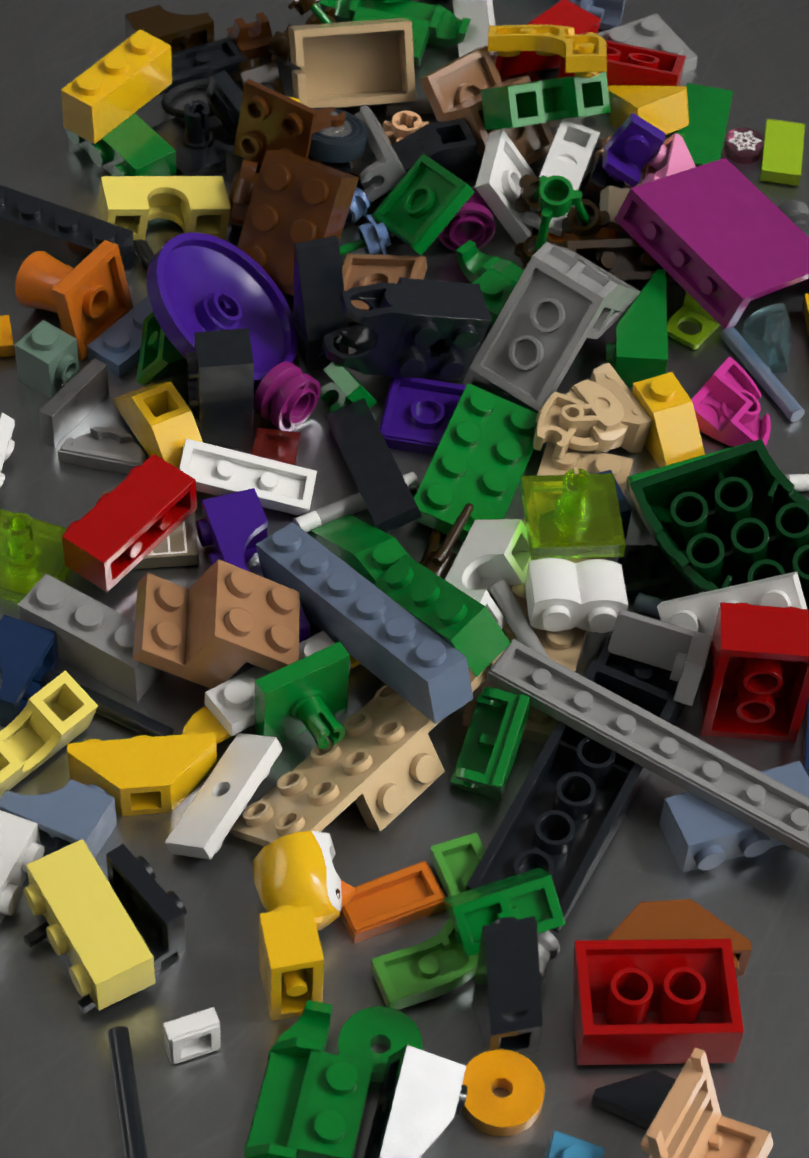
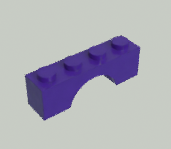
[196,488,310,666]

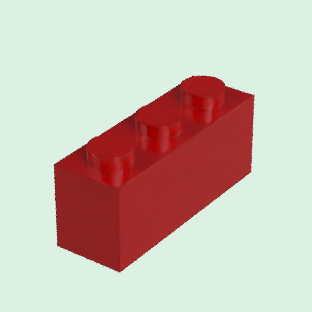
[62,454,197,592]

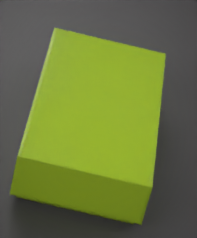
[760,119,805,186]

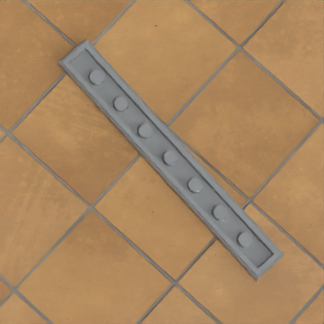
[487,639,809,858]

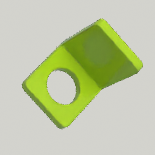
[667,291,720,350]

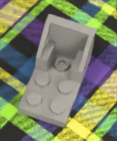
[470,242,641,412]

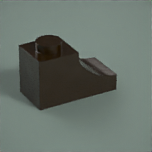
[125,5,214,53]

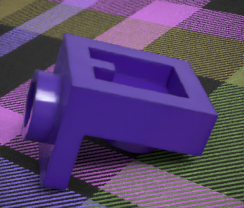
[603,112,665,187]

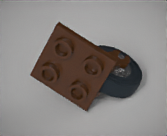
[233,79,367,166]

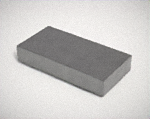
[39,358,109,447]

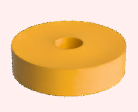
[461,1049,545,1137]

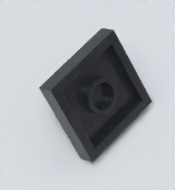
[152,100,235,176]

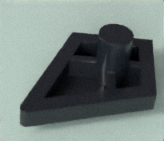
[617,544,671,598]

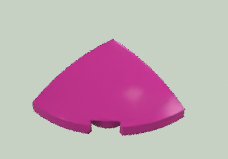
[691,356,771,447]

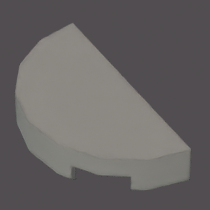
[58,427,145,475]

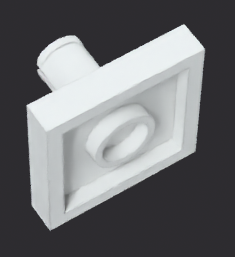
[472,129,537,244]

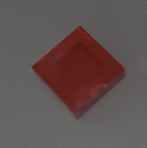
[252,428,301,466]

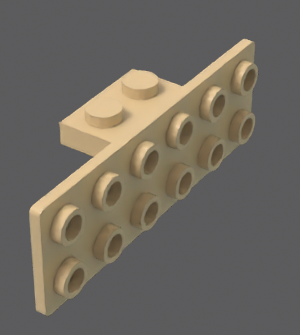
[231,668,487,846]

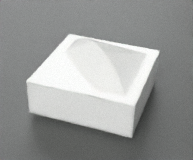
[163,1007,221,1065]

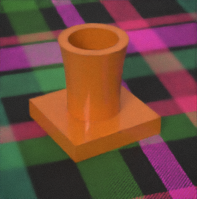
[15,240,133,361]

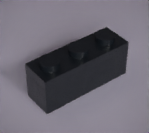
[186,328,254,449]

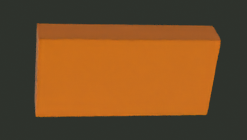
[339,860,446,944]

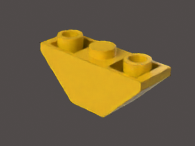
[114,382,203,469]
[67,731,217,816]

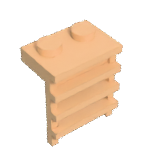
[640,1048,774,1158]

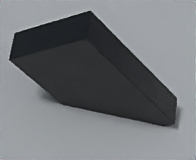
[591,1070,676,1129]

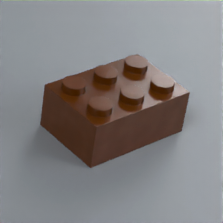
[237,150,359,296]

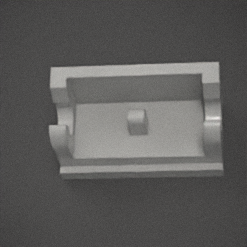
[350,104,406,202]

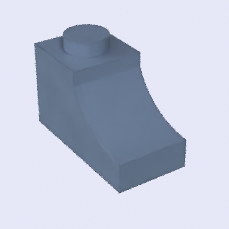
[0,779,117,858]

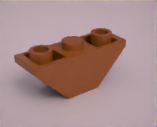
[606,899,752,977]

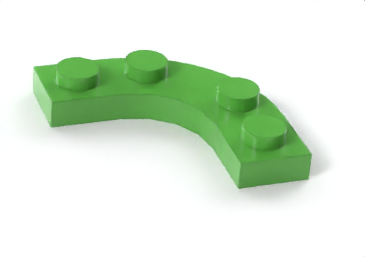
[371,832,486,1010]

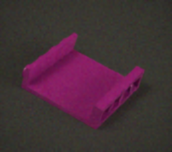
[614,157,809,330]

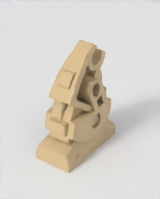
[533,363,653,459]

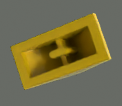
[608,85,689,135]

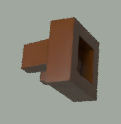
[227,12,273,61]

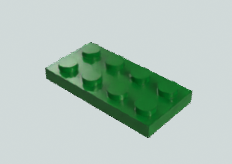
[414,383,538,542]

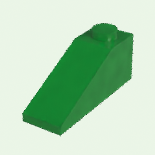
[604,269,668,387]
[310,514,411,585]

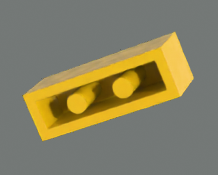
[61,29,172,144]

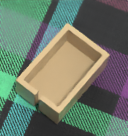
[288,18,416,108]

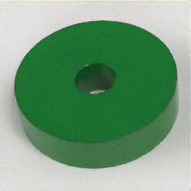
[337,1006,423,1092]

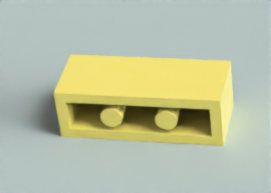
[23,839,155,1011]

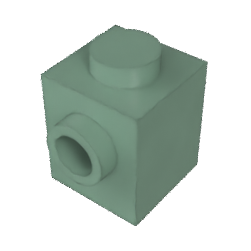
[15,320,80,399]

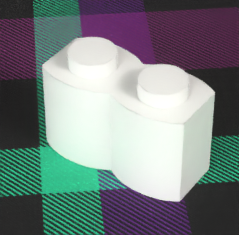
[525,558,628,633]

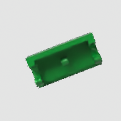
[450,687,530,801]
[443,867,566,957]

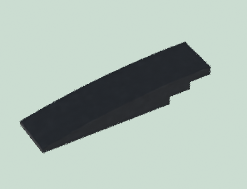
[466,636,710,933]

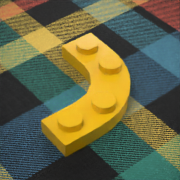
[488,25,607,78]

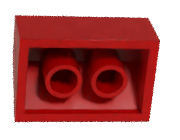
[573,939,744,1065]

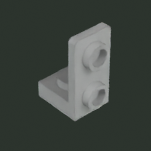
[608,610,712,706]

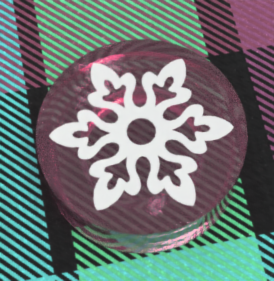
[723,128,764,164]

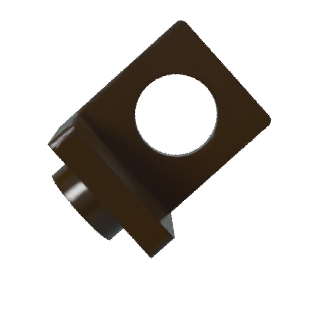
[228,58,286,96]

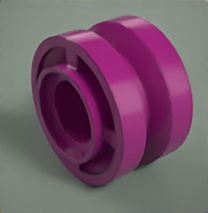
[439,188,495,251]
[253,361,321,432]

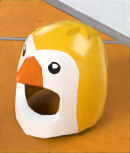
[253,830,357,931]

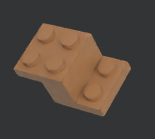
[420,45,554,165]
[132,559,300,689]

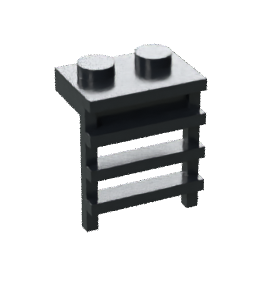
[24,843,187,1014]

